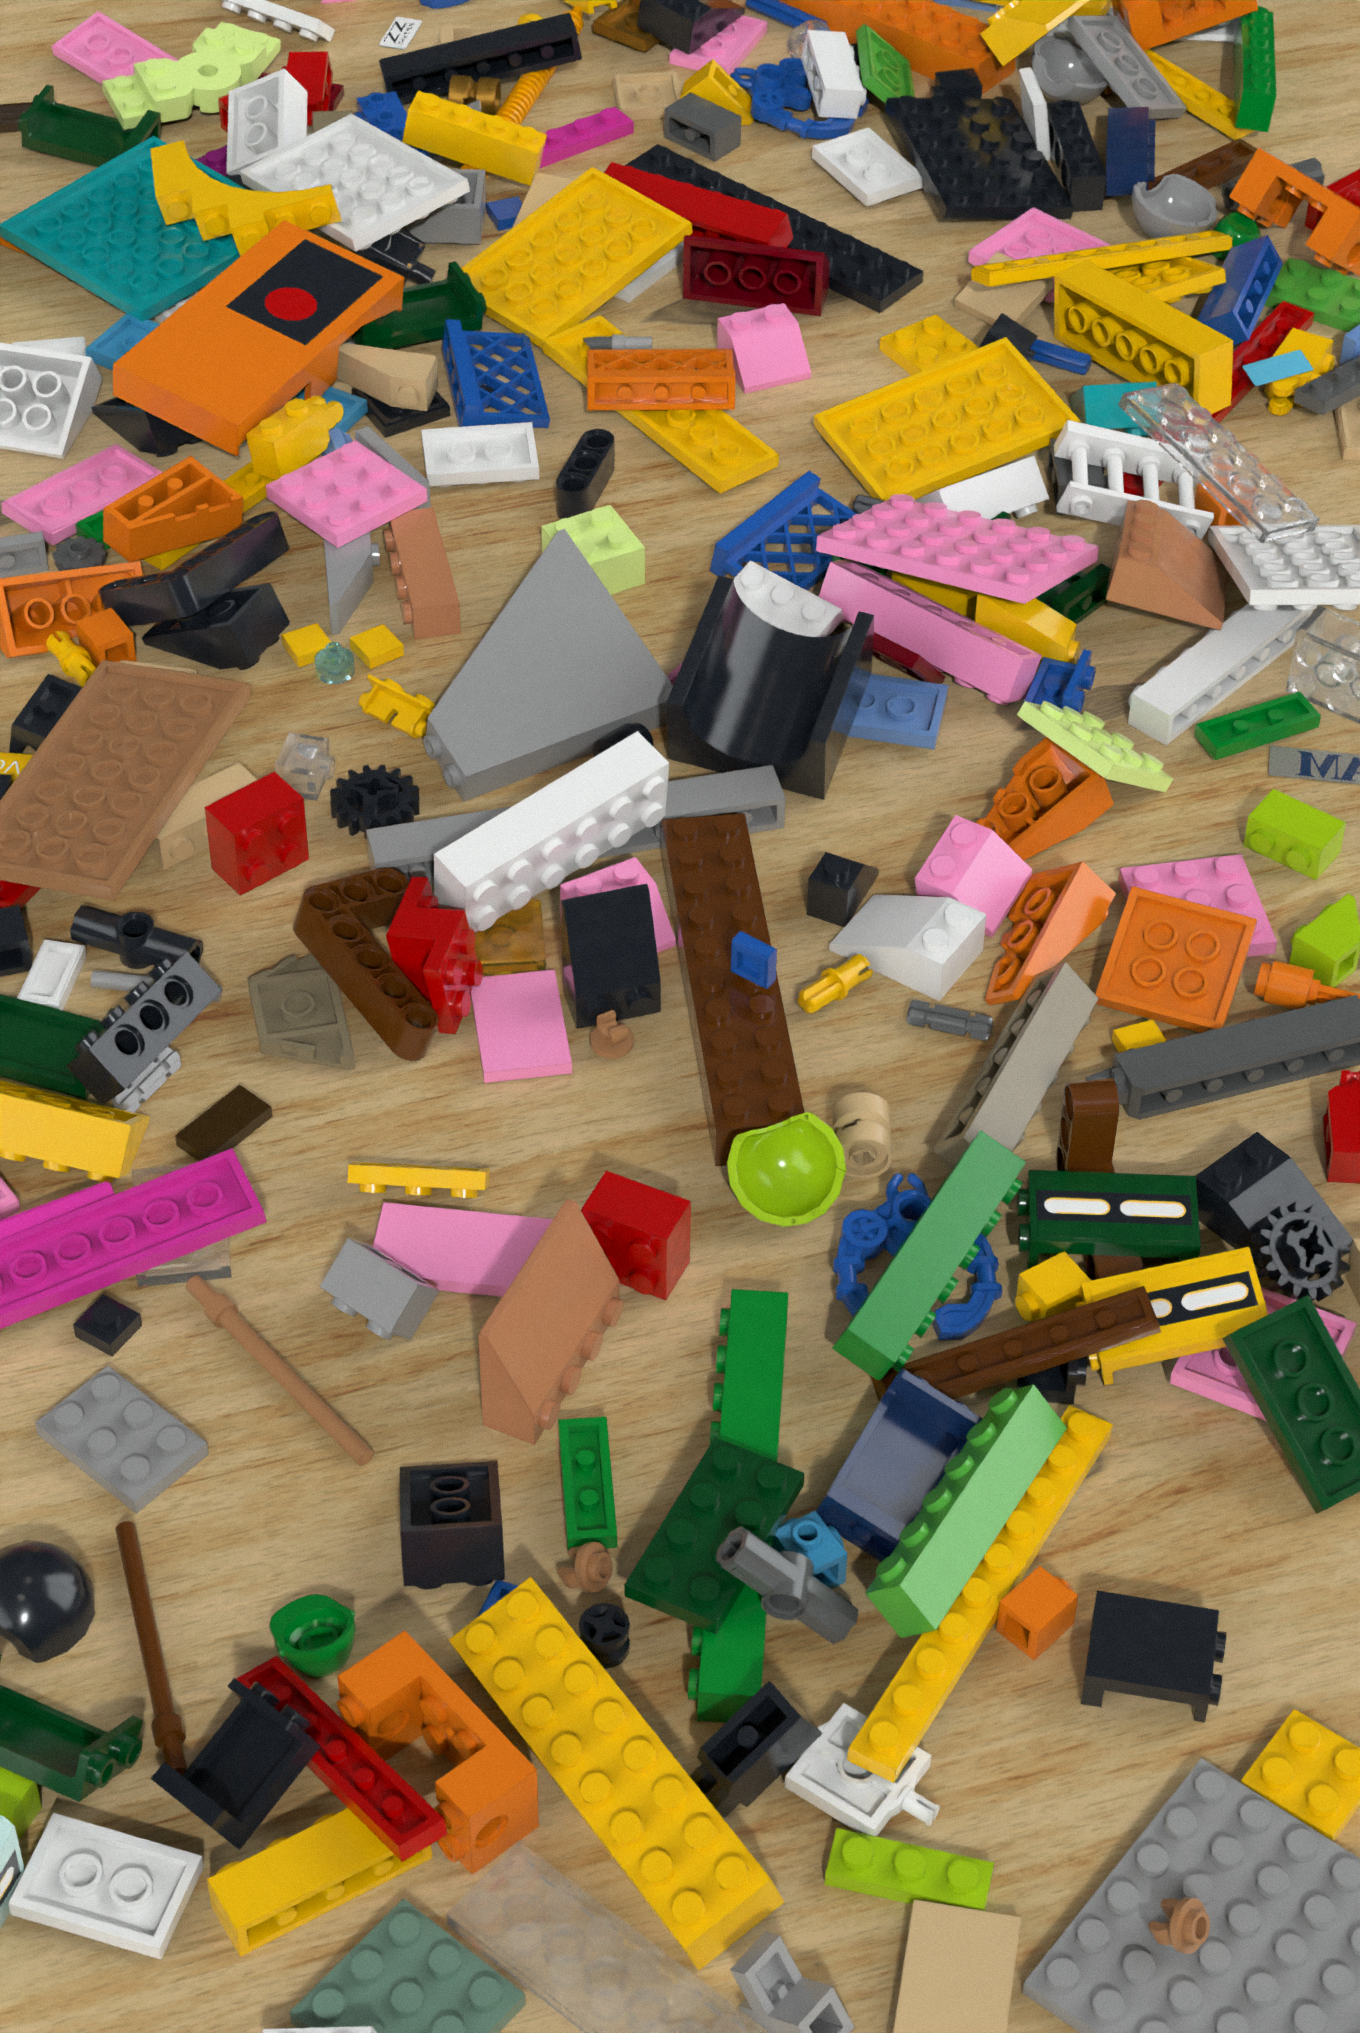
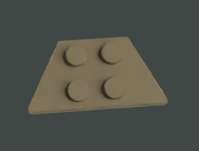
[248,954,355,1070]

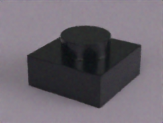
[73,1294,142,1357]

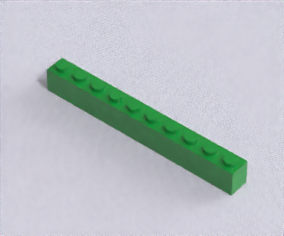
[688,1289,789,1723]

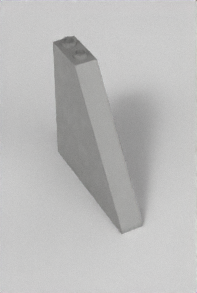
[423,529,673,802]

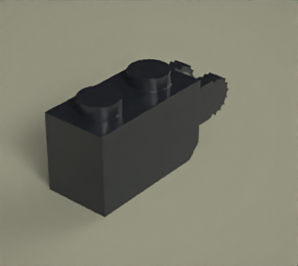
[690,1680,823,1818]

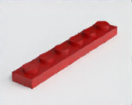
[236,1655,448,1862]

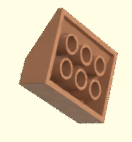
[1106,499,1228,631]
[478,1198,624,1445]

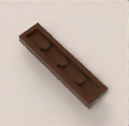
[1148,138,1257,190]

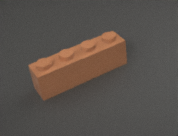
[382,507,461,639]

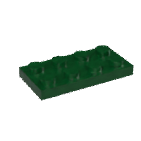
[1222,1295,1360,1514]
[624,1437,805,1634]

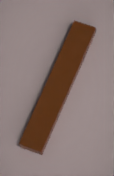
[871,1286,1161,1401]

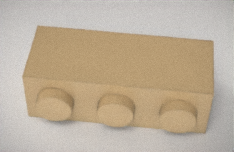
[147,762,257,870]

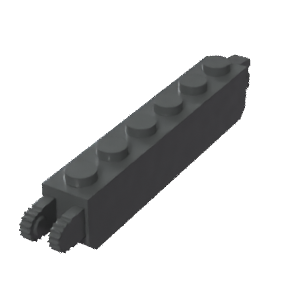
[1085,995,1360,1120]

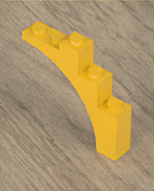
[150,140,342,257]

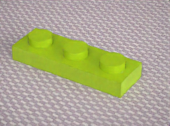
[825,1828,994,1911]

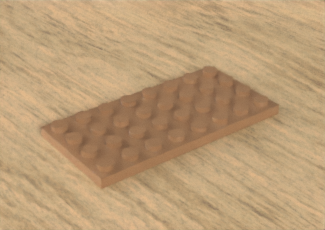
[0,660,251,901]

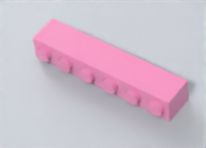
[819,559,1042,705]

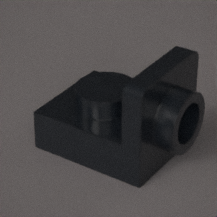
[1016,1357,1087,1404]

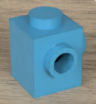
[772,1511,848,1589]

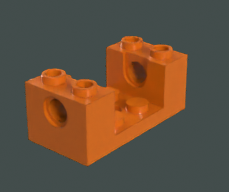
[1111,0,1258,51]
[1229,148,1360,276]
[337,1630,539,1875]

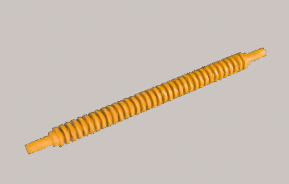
[460,5,585,178]

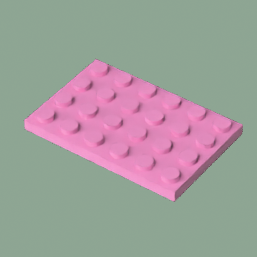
[816,494,1099,604]

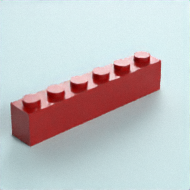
[604,162,793,248]

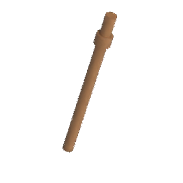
[185,1275,373,1466]

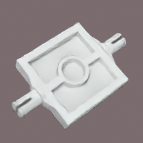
[785,1703,940,1837]

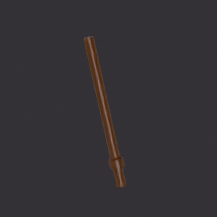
[115,1521,187,1775]

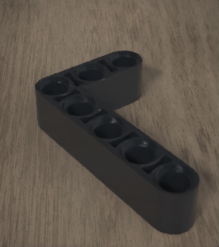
[98,511,290,627]

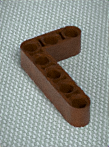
[293,868,439,1061]
[1056,1078,1144,1280]

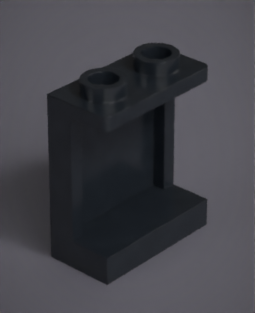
[1081,1590,1227,1723]
[151,1678,321,1850]

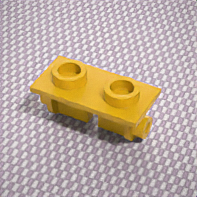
[358,674,436,739]

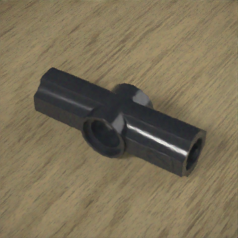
[70,905,203,969]

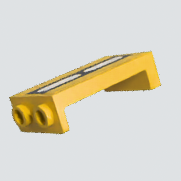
[1075,1247,1269,1386]

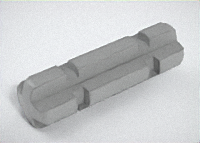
[112,1047,182,1112]

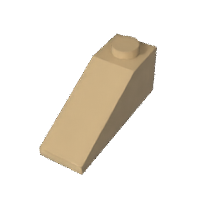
[337,343,438,411]

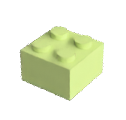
[541,505,645,595]

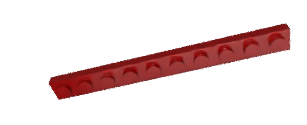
[1123,301,1315,497]

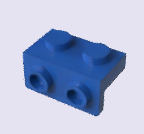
[1022,649,1096,713]

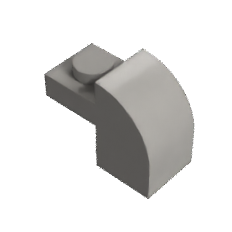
[730,1931,855,2033]

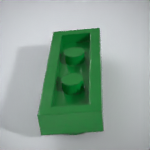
[1194,691,1321,760]
[558,1416,617,1550]

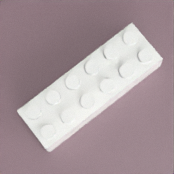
[434,731,670,933]

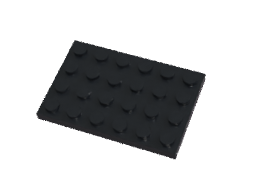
[885,95,1074,219]

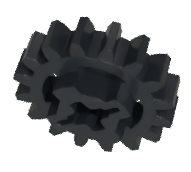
[330,765,420,839]
[1250,1201,1351,1302]

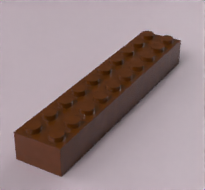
[661,813,805,1167]

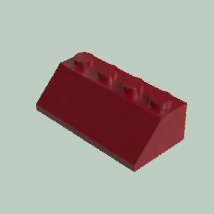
[683,235,830,316]

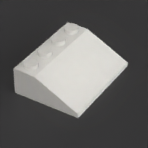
[0,343,102,459]

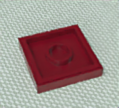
[872,632,946,684]

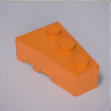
[103,456,243,562]

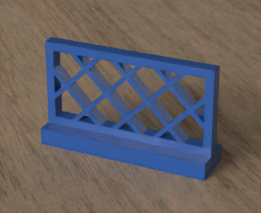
[441,319,550,428]
[710,470,857,591]

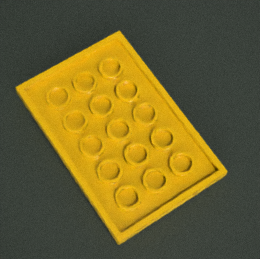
[461,167,693,349]
[814,337,1081,501]

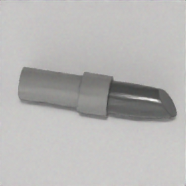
[583,334,652,349]

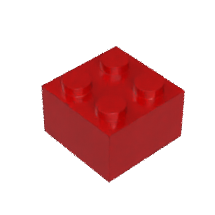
[204,771,309,896]
[581,1170,691,1300]

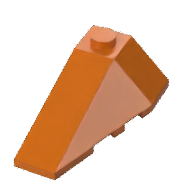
[0,561,143,658]
[976,737,1114,861]
[985,861,1116,1006]

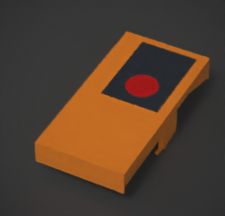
[113,220,404,456]

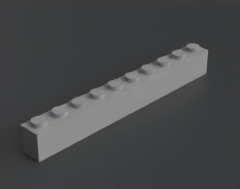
[366,765,785,885]

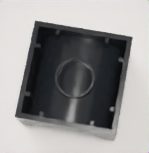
[667,575,874,800]

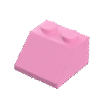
[717,303,811,394]
[915,815,1033,938]
[560,857,676,953]

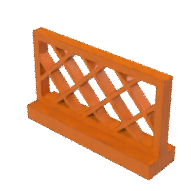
[587,349,735,410]

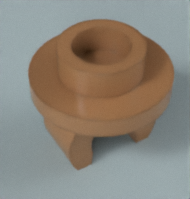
[590,1010,634,1059]
[557,1542,613,1593]
[1148,1897,1210,1954]

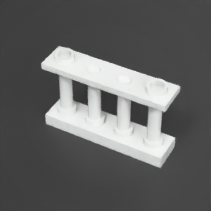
[1054,420,1214,540]

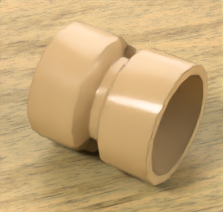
[832,1092,893,1178]

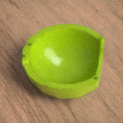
[727,1112,847,1227]

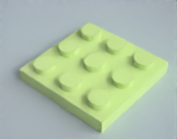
[1017,701,1173,793]

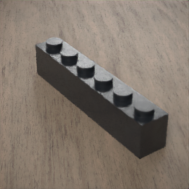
[379,12,582,104]

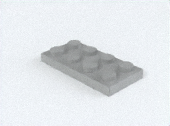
[1066,16,1187,119]

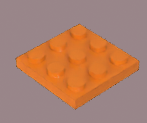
[1095,886,1257,1033]

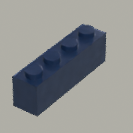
[1106,107,1155,196]

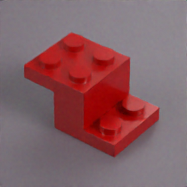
[386,877,483,1034]

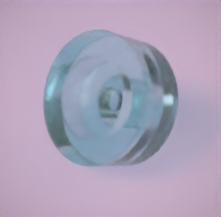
[314,642,355,684]

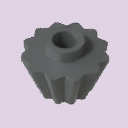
[52,536,106,571]

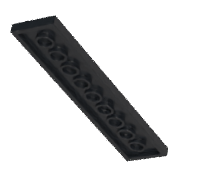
[624,144,924,313]

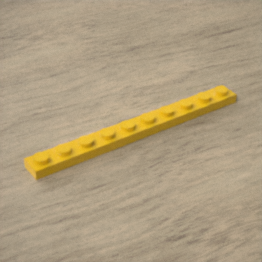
[847,1405,1113,1783]

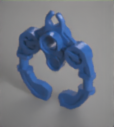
[730,58,869,139]
[832,1173,1002,1340]

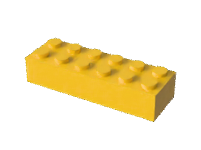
[1054,260,1233,420]

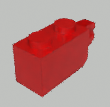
[282,51,333,125]
[1322,1070,1360,1184]

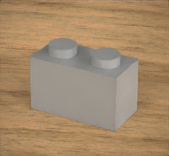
[320,1238,440,1340]

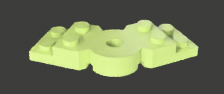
[102,22,281,130]

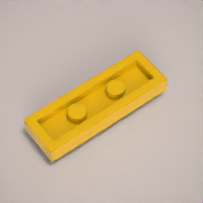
[347,1162,490,1198]

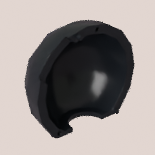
[0,1540,95,1663]

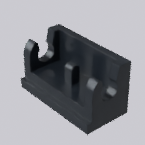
[9,674,82,754]

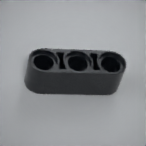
[556,429,615,519]

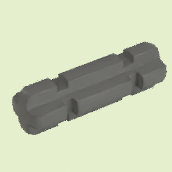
[907,999,993,1041]

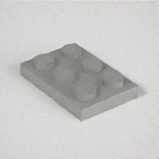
[35,1366,209,1514]

